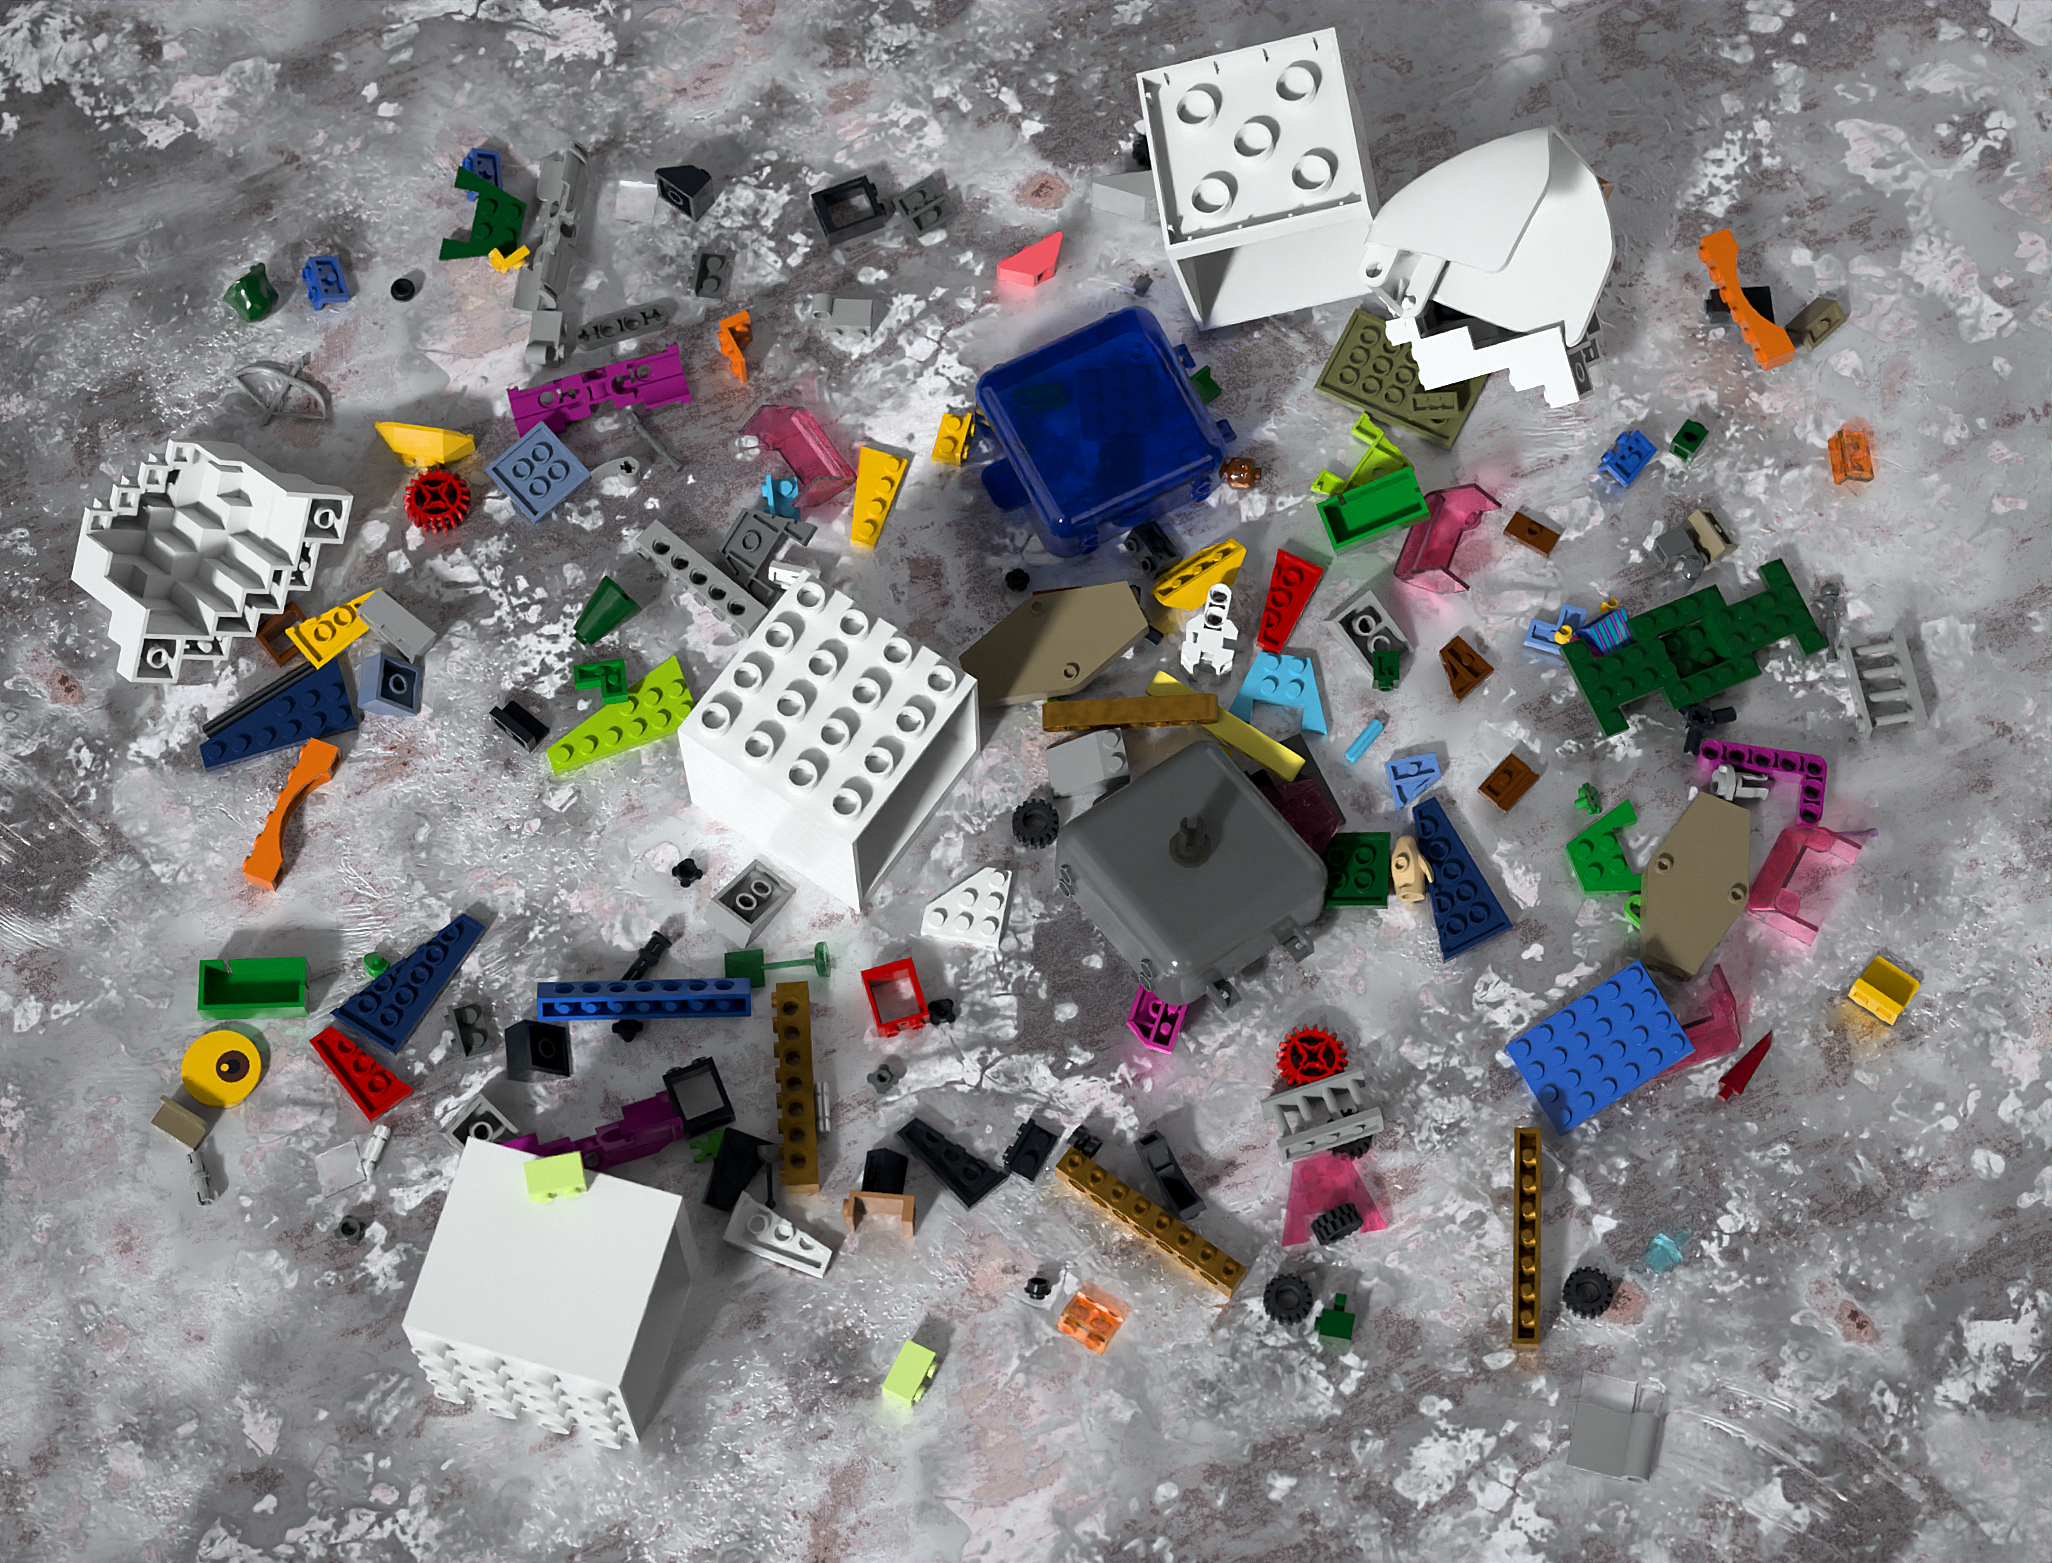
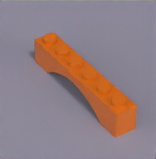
[1697,228,1795,371]
[242,737,343,892]

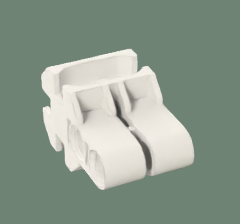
[1180,584,1238,687]

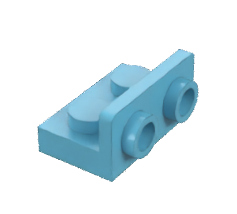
[762,474,801,522]

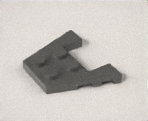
[716,508,818,608]

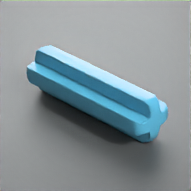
[1345,719,1384,763]

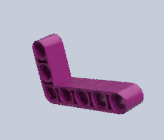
[1697,740,1827,834]

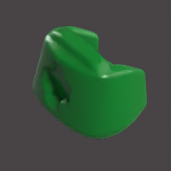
[363,952,391,979]

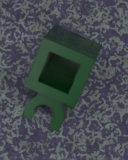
[1313,1293,1355,1347]

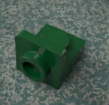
[1372,651,1400,692]

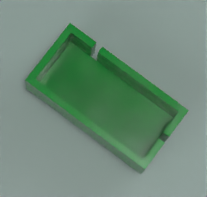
[1316,466,1432,556]
[197,957,311,1021]

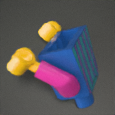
[1554,598,1635,659]

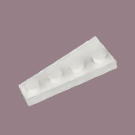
[722,1190,833,1279]

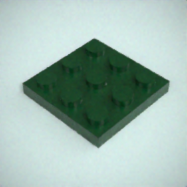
[1312,832,1391,910]

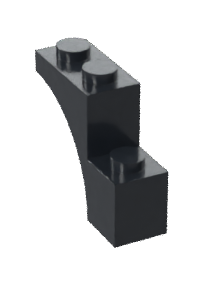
[1133,1130,1207,1221]

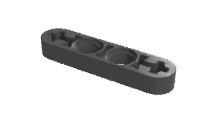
[574,305,669,351]

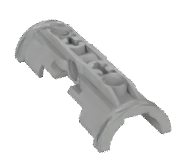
[508,139,589,316]

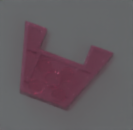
[1281,1153,1387,1247]

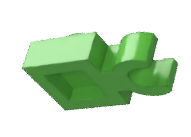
[689,1127,732,1163]

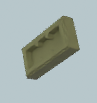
[1406,391,1460,420]

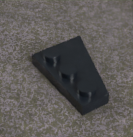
[701,1127,775,1213]

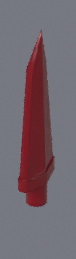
[1717,1030,1772,1102]

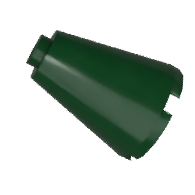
[573,576,643,646]

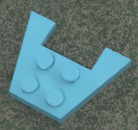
[1228,652,1327,735]

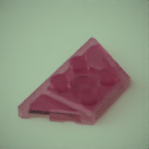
[1259,778,1342,857]

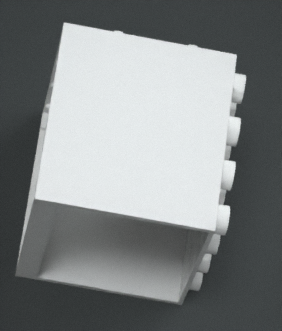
[1136,27,1380,331]
[677,569,981,912]
[402,1137,699,1449]

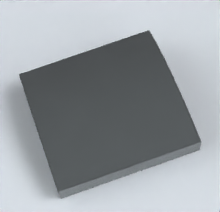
[890,175,960,239]

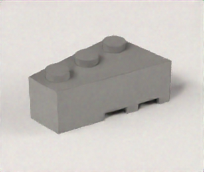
[356,588,436,665]

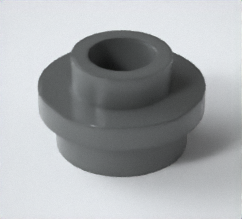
[1132,273,1154,297]

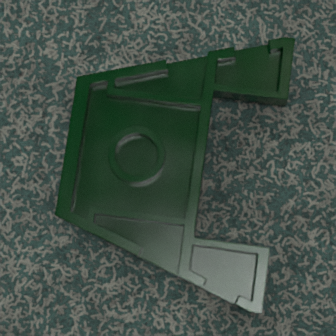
[439,166,527,262]

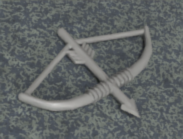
[230,355,328,425]

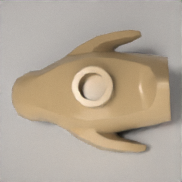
[1389,835,1434,903]

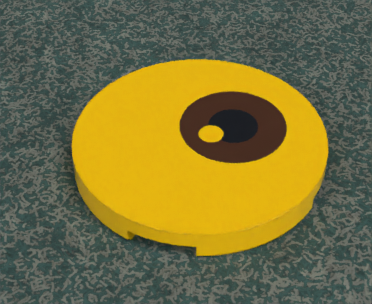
[181,1030,262,1109]

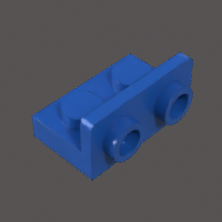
[462,148,503,202]
[302,256,350,311]
[1597,429,1657,487]

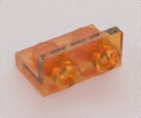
[1828,429,1874,485]
[1056,1291,1124,1355]

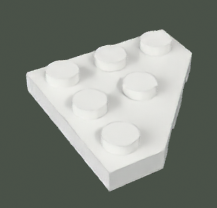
[921,867,1012,947]

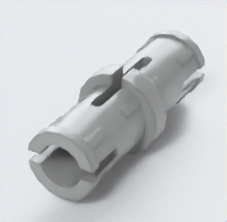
[186,1151,215,1207]

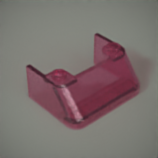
[738,404,857,507]
[1393,483,1502,595]
[1744,826,1862,947]
[1653,964,1742,1079]

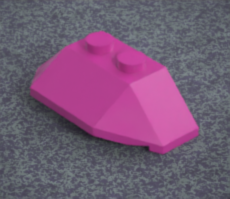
[1126,983,1191,1055]

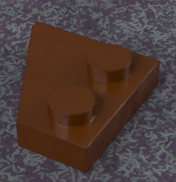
[1439,635,1494,704]

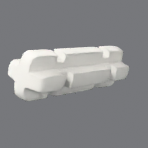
[814,1082,831,1134]
[357,1124,391,1176]

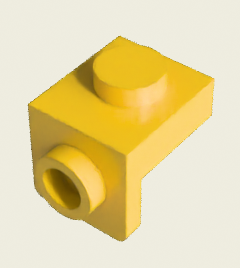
[489,245,530,275]

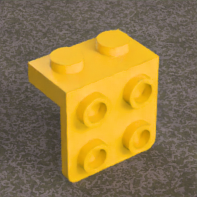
[1848,956,1920,1026]

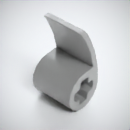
[591,457,641,488]

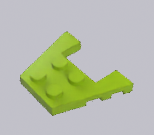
[1311,412,1415,499]

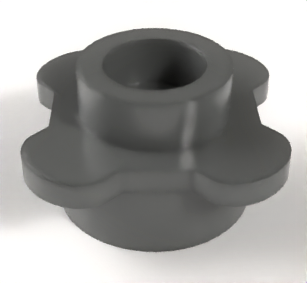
[867,1064,899,1095]
[334,1215,367,1246]

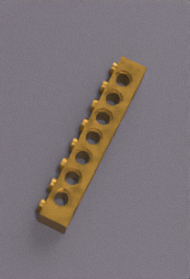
[771,981,820,1194]
[1512,1127,1542,1349]
[1055,1146,1247,1299]

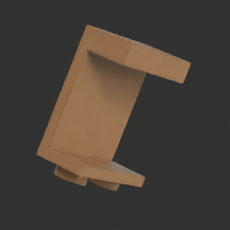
[843,1190,916,1237]

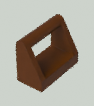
[254,600,308,668]

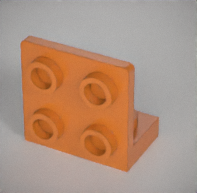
[717,310,753,383]

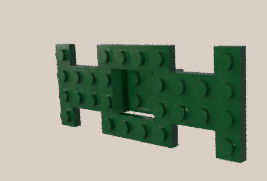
[1558,558,1828,740]

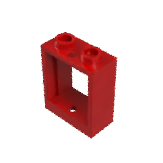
[861,957,930,1038]

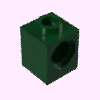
[1669,419,1709,465]

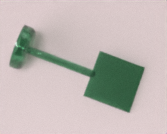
[724,941,831,988]

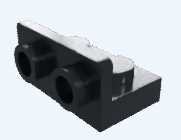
[1124,520,1183,580]
[1002,1118,1059,1185]

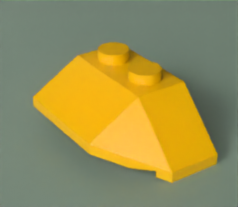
[374,421,477,470]
[1149,538,1246,611]

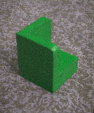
[1184,365,1222,410]

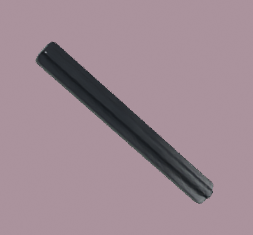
[202,661,316,738]

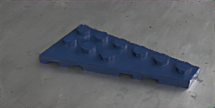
[199,658,357,772]
[1411,796,1513,964]
[329,913,486,1056]

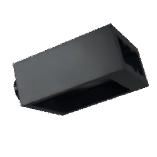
[811,175,887,246]
[662,1057,736,1141]

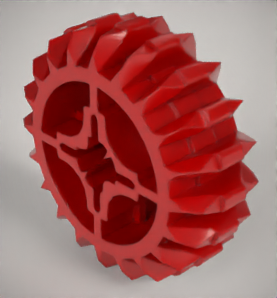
[403,467,472,534]
[1276,1024,1348,1088]

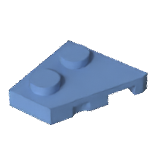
[1384,752,1441,812]

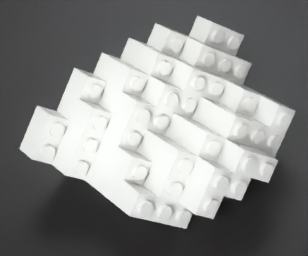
[1385,295,1604,409]
[71,439,353,683]

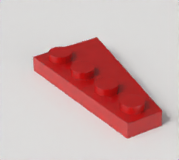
[1256,548,1324,654]
[309,1026,415,1124]

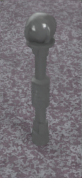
[624,412,684,473]
[1820,583,1839,663]

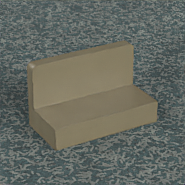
[1785,297,1846,350]
[1679,508,1738,566]
[151,1095,211,1151]

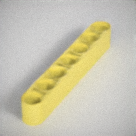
[1145,670,1306,783]

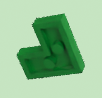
[573,658,629,705]

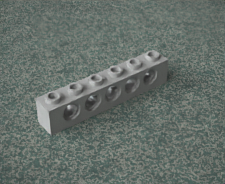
[635,519,769,640]

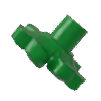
[1574,782,1603,815]

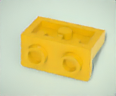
[931,412,977,467]

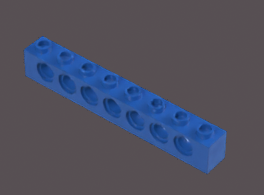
[537,978,751,1021]

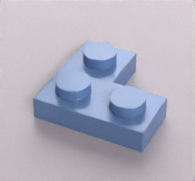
[1524,603,1588,655]

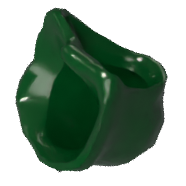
[223,262,279,323]

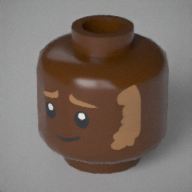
[1224,457,1262,490]

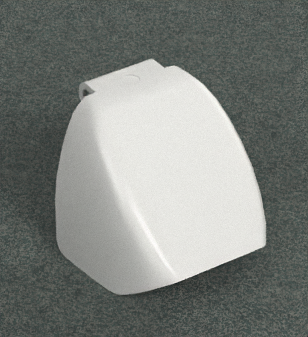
[1359,125,1616,347]

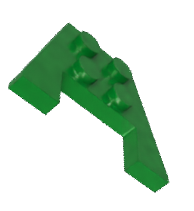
[1564,799,1641,895]

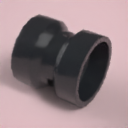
[1066,1124,1104,1159]

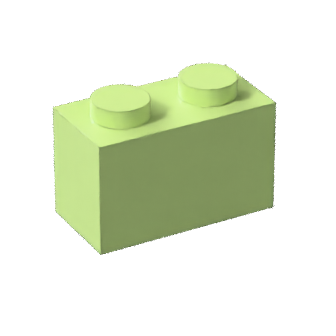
[523,1152,588,1204]
[882,1339,939,1408]

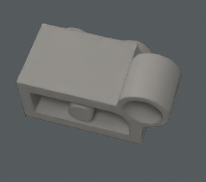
[811,293,873,340]
[526,310,569,368]

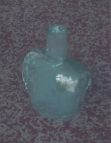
[1641,1230,1690,1276]

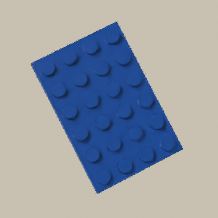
[1505,960,1696,1137]

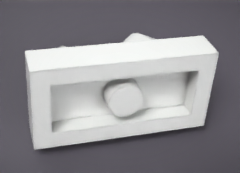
[768,558,821,589]

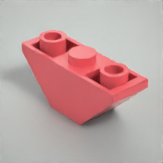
[997,230,1063,287]

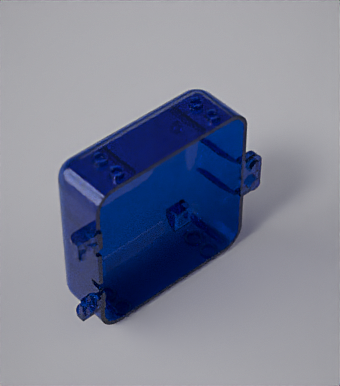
[974,306,1237,558]

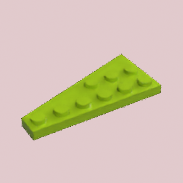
[546,654,695,776]

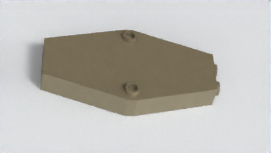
[958,581,1151,709]
[1639,791,1750,983]

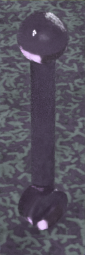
[1823,828,1878,840]

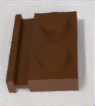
[1477,753,1540,815]

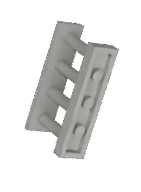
[1836,627,1928,740]
[1260,1067,1384,1164]

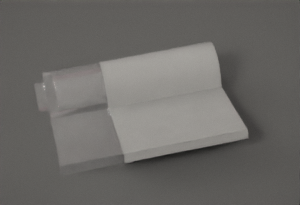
[1566,1370,1665,1484]

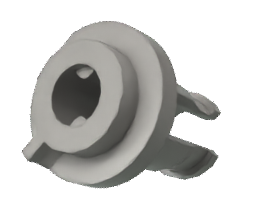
[1710,764,1769,803]

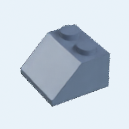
[357,652,422,717]

